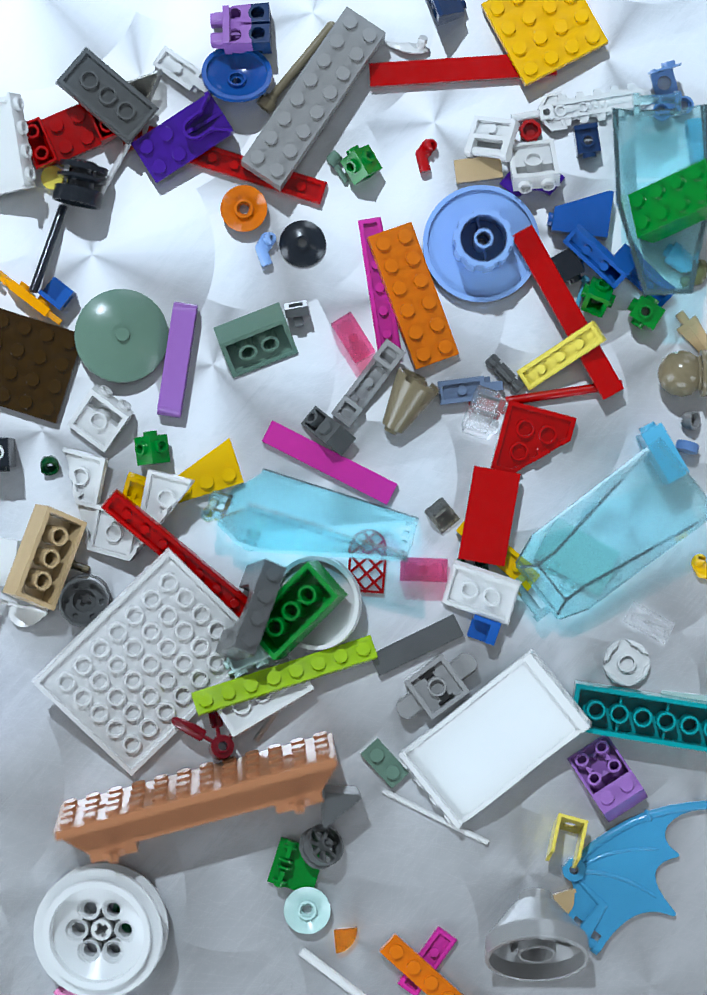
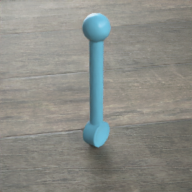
[576,275,590,307]

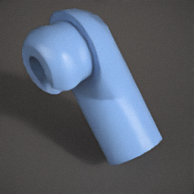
[255,232,276,267]

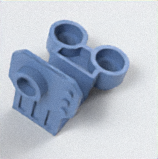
[648,60,694,121]

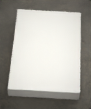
[442,559,521,625]

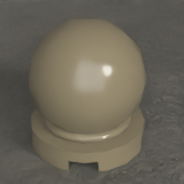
[657,350,707,397]

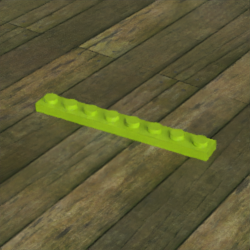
[191,635,378,717]

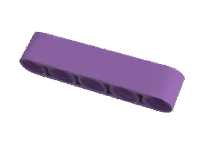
[157,301,198,418]

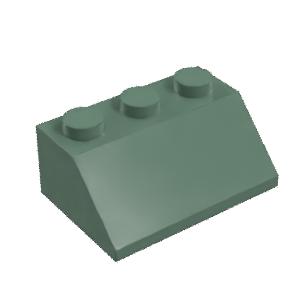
[213,302,298,378]

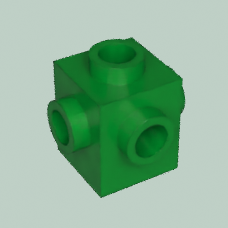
[340,144,383,185]
[580,276,616,318]
[627,294,666,331]
[134,430,170,466]

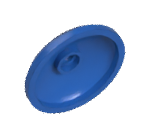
[202,49,272,103]

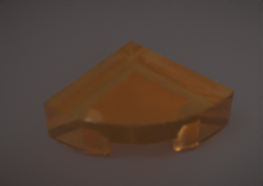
[334,926,357,953]

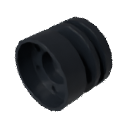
[52,159,109,210]

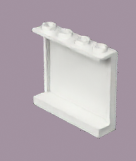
[0,92,36,195]

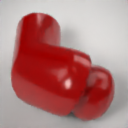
[415,138,437,173]

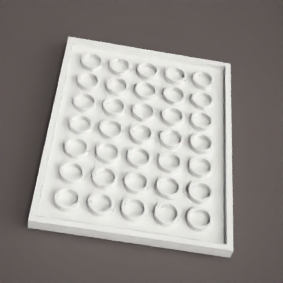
[32,548,246,776]

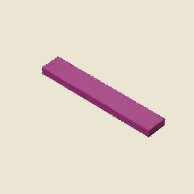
[358,217,401,351]
[262,420,397,505]

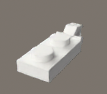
[152,45,208,94]

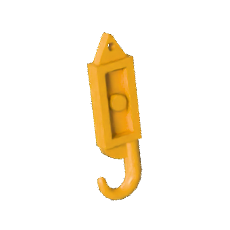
[0,270,63,325]

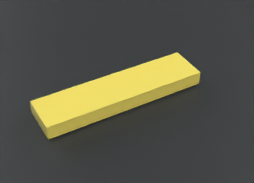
[516,320,607,391]

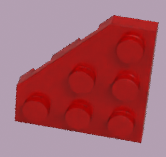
[490,400,577,473]

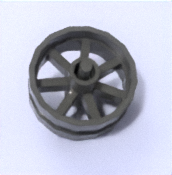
[299,824,344,870]

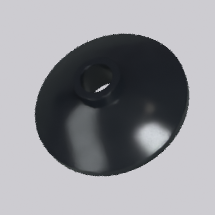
[279,220,326,267]

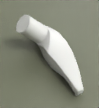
[385,35,429,54]

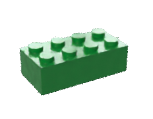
[628,158,707,243]
[259,560,348,660]

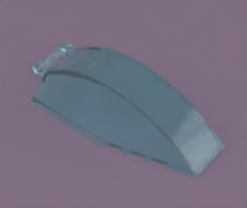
[612,91,707,296]

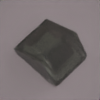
[425,497,460,533]

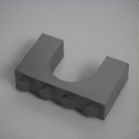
[215,559,286,661]

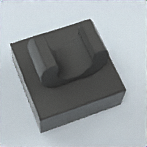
[284,300,309,328]

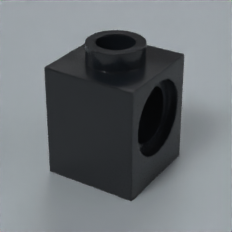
[551,248,585,285]

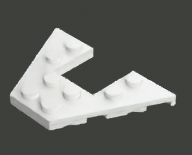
[62,448,195,561]

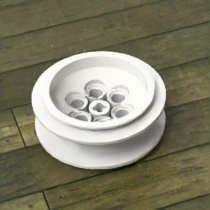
[33,862,169,995]

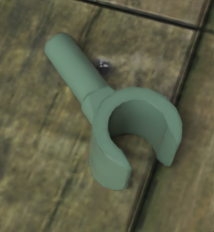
[327,150,348,183]

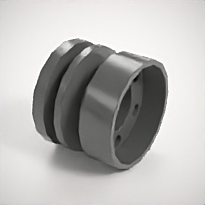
[59,573,111,627]

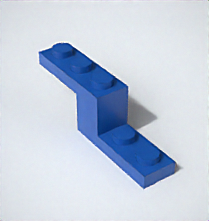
[562,224,677,307]

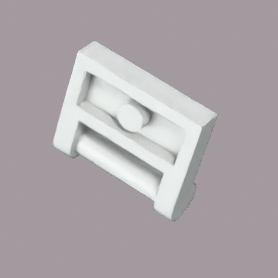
[464,115,520,162]

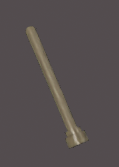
[256,21,335,114]

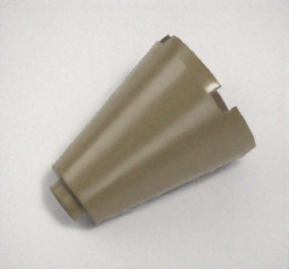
[382,367,440,435]

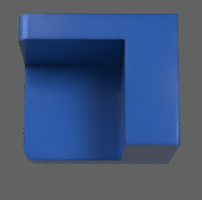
[38,277,76,312]
[467,614,501,646]

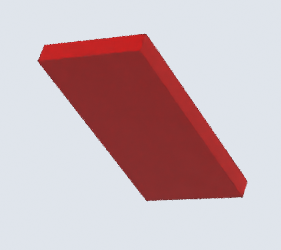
[458,466,521,567]

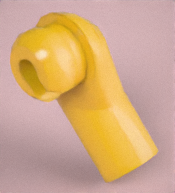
[691,553,707,579]

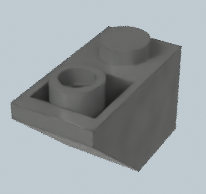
[301,406,356,457]

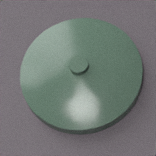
[74,289,169,383]

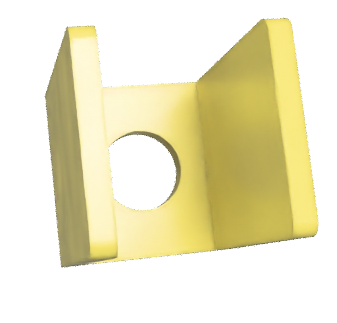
[545,813,588,868]

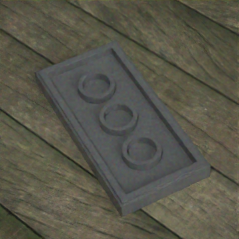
[55,47,159,145]

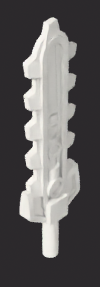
[511,83,654,132]

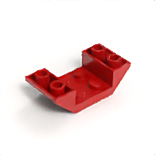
[26,103,117,170]

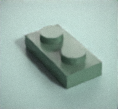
[360,737,409,788]

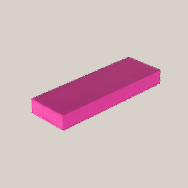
[397,925,457,995]

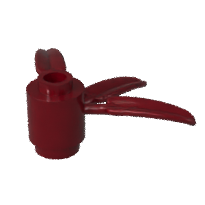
[171,711,234,760]

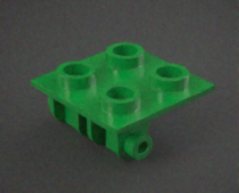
[267,836,320,890]

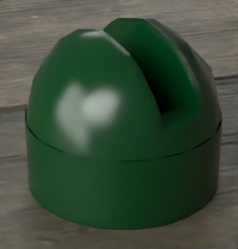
[40,455,59,475]

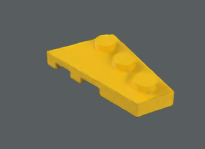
[178,438,244,503]

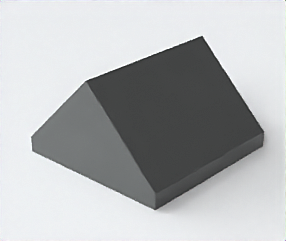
[320,784,362,829]

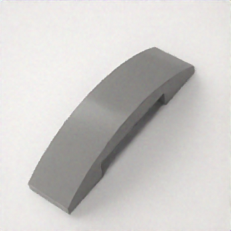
[331,339,406,427]

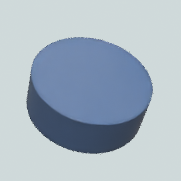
[675,439,699,455]

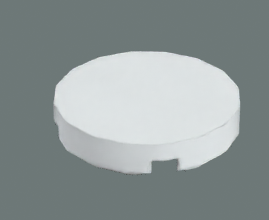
[603,639,650,686]

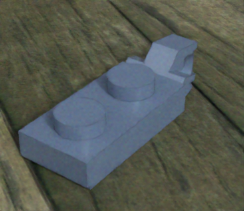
[437,376,504,405]

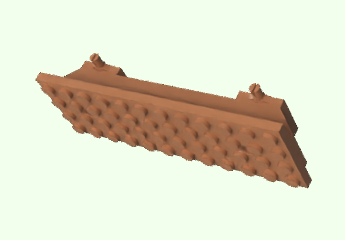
[54,732,338,864]

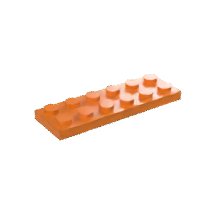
[367,222,459,370]

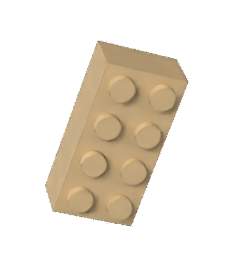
[2,504,87,611]

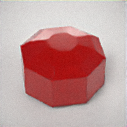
[519,119,542,142]

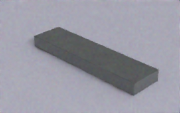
[372,614,464,676]

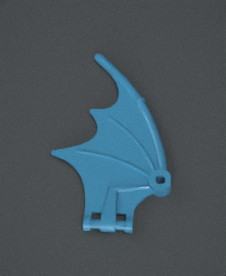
[561,800,707,955]

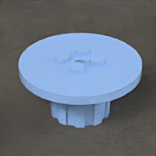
[423,185,540,303]

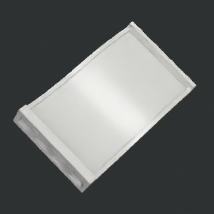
[399,649,592,829]

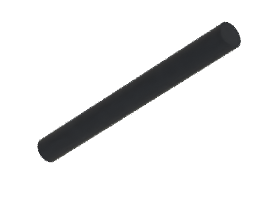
[29,204,68,293]

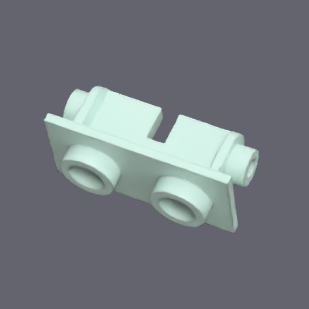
[223,644,272,678]

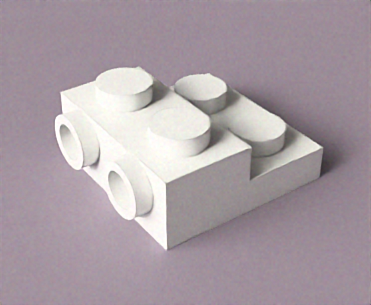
[509,139,560,194]
[67,385,135,453]

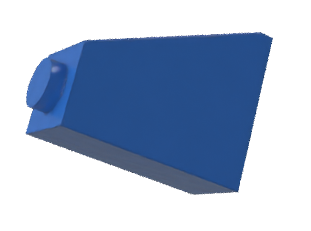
[547,191,614,240]

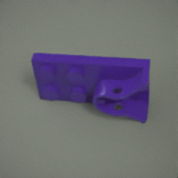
[131,91,235,183]

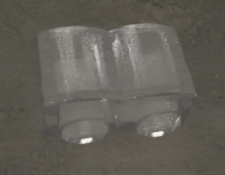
[461,385,508,440]

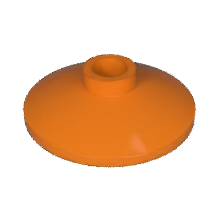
[220,185,267,232]

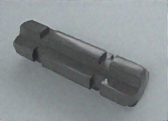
[485,354,524,394]

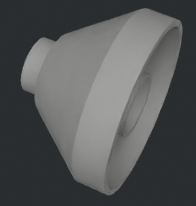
[485,888,590,981]

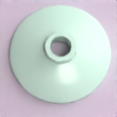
[284,887,331,934]

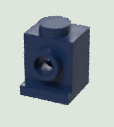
[572,122,601,159]

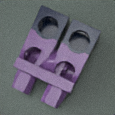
[210,2,272,55]

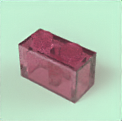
[331,311,376,365]
[399,557,448,582]

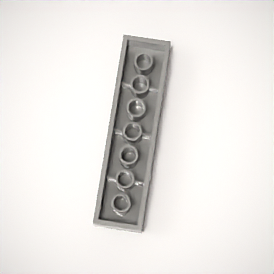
[241,6,386,191]

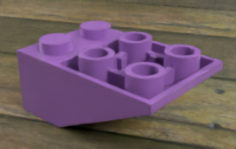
[567,735,648,822]

